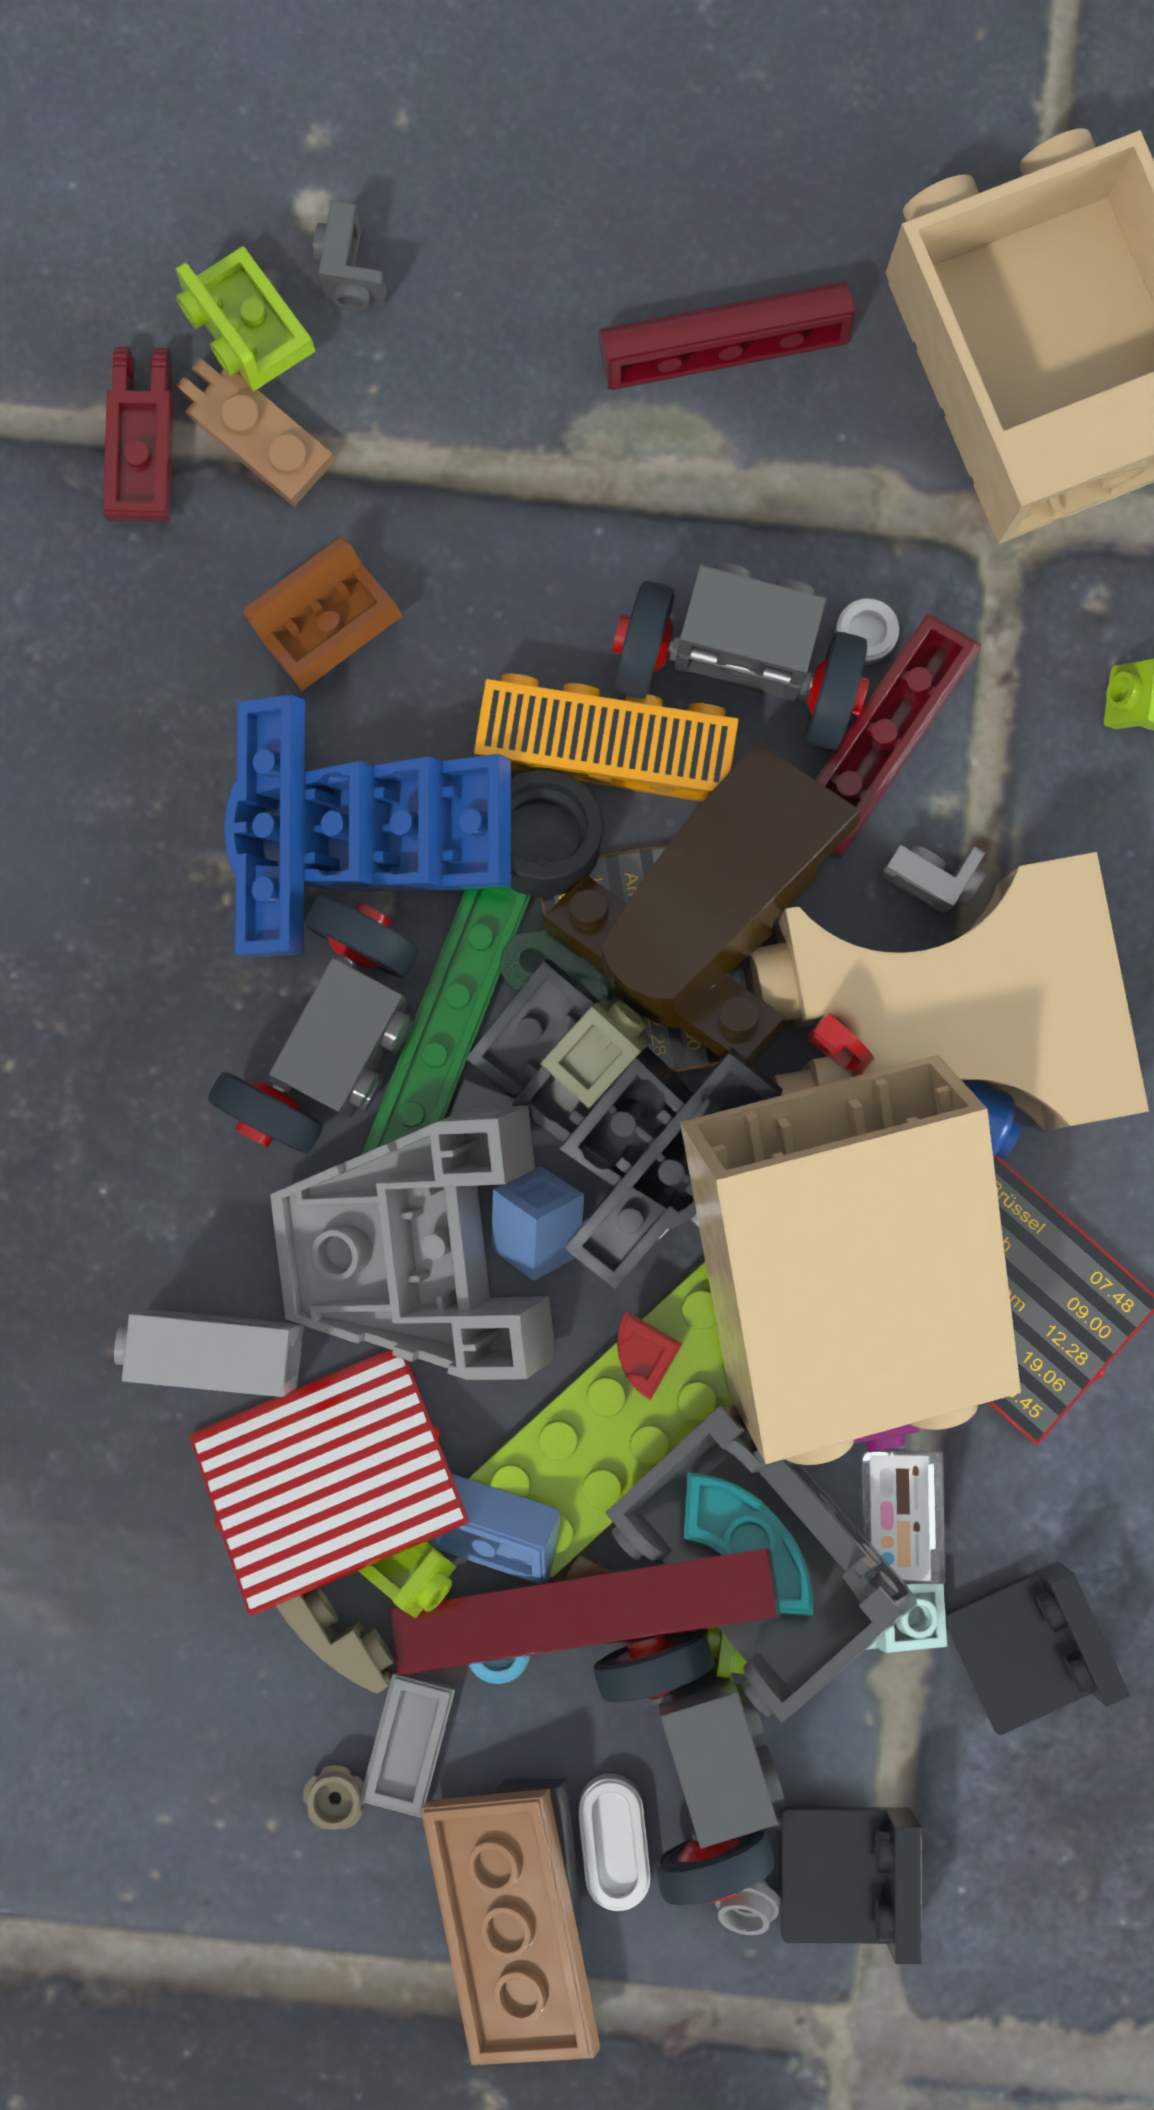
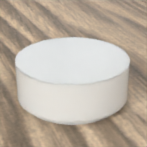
[834,599,899,665]

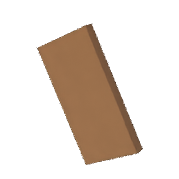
[420,1789,601,2065]

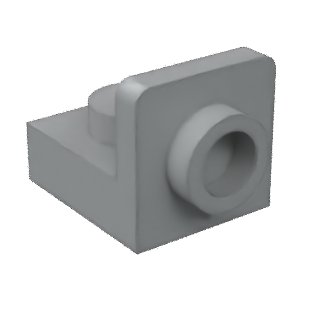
[879,845,986,915]

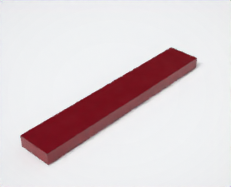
[391,1548,781,1675]

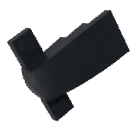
[466,957,783,1289]

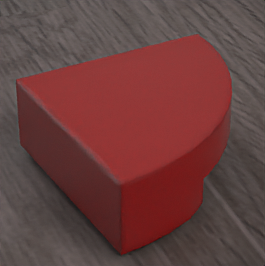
[807,1013,874,1077]
[617,1311,682,1401]

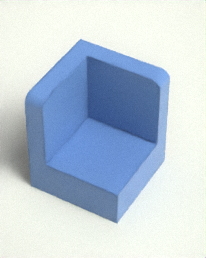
[491,1165,584,1281]

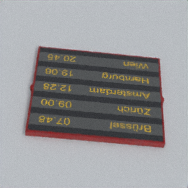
[987,1155,1154,1446]

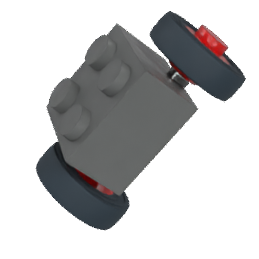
[612,562,869,749]
[208,895,419,1154]
[594,1630,784,1905]

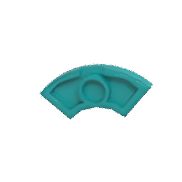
[684,1472,813,1616]

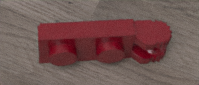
[103,347,174,522]

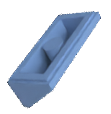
[427,1474,560,1585]

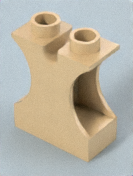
[749,852,1149,1131]

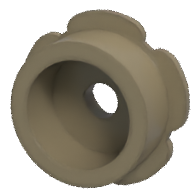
[303,1764,365,1830]

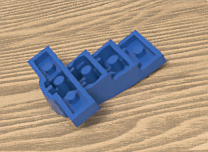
[224,695,511,958]

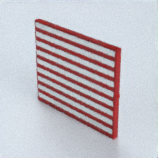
[189,1349,470,1616]

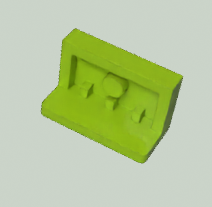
[175,246,315,392]

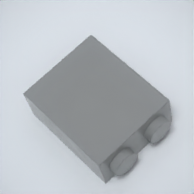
[114,1309,304,1397]

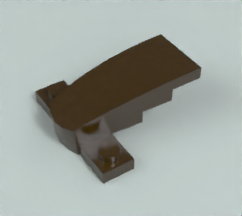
[544,742,860,1063]

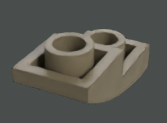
[276,1588,395,1694]

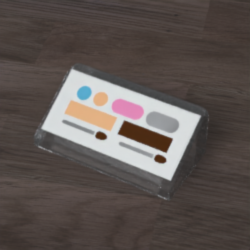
[862,1448,945,1584]

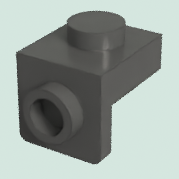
[313,201,387,310]

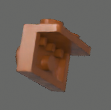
[243,537,403,691]

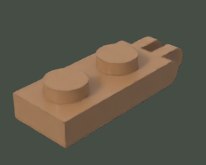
[175,359,335,507]

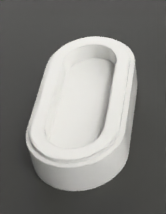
[579,1773,650,1911]

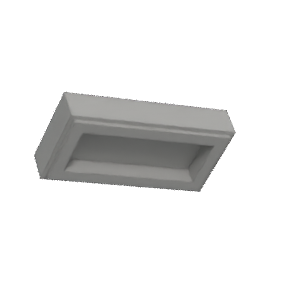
[361,1669,456,1818]

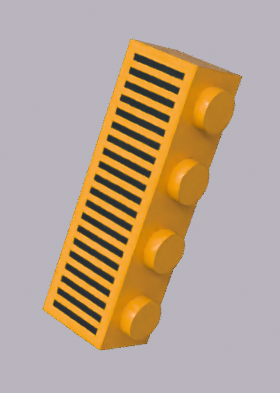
[474,673,739,802]

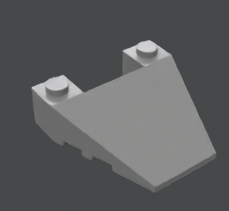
[270,1106,556,1380]

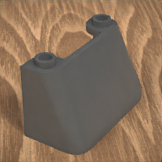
[605,1405,917,1723]

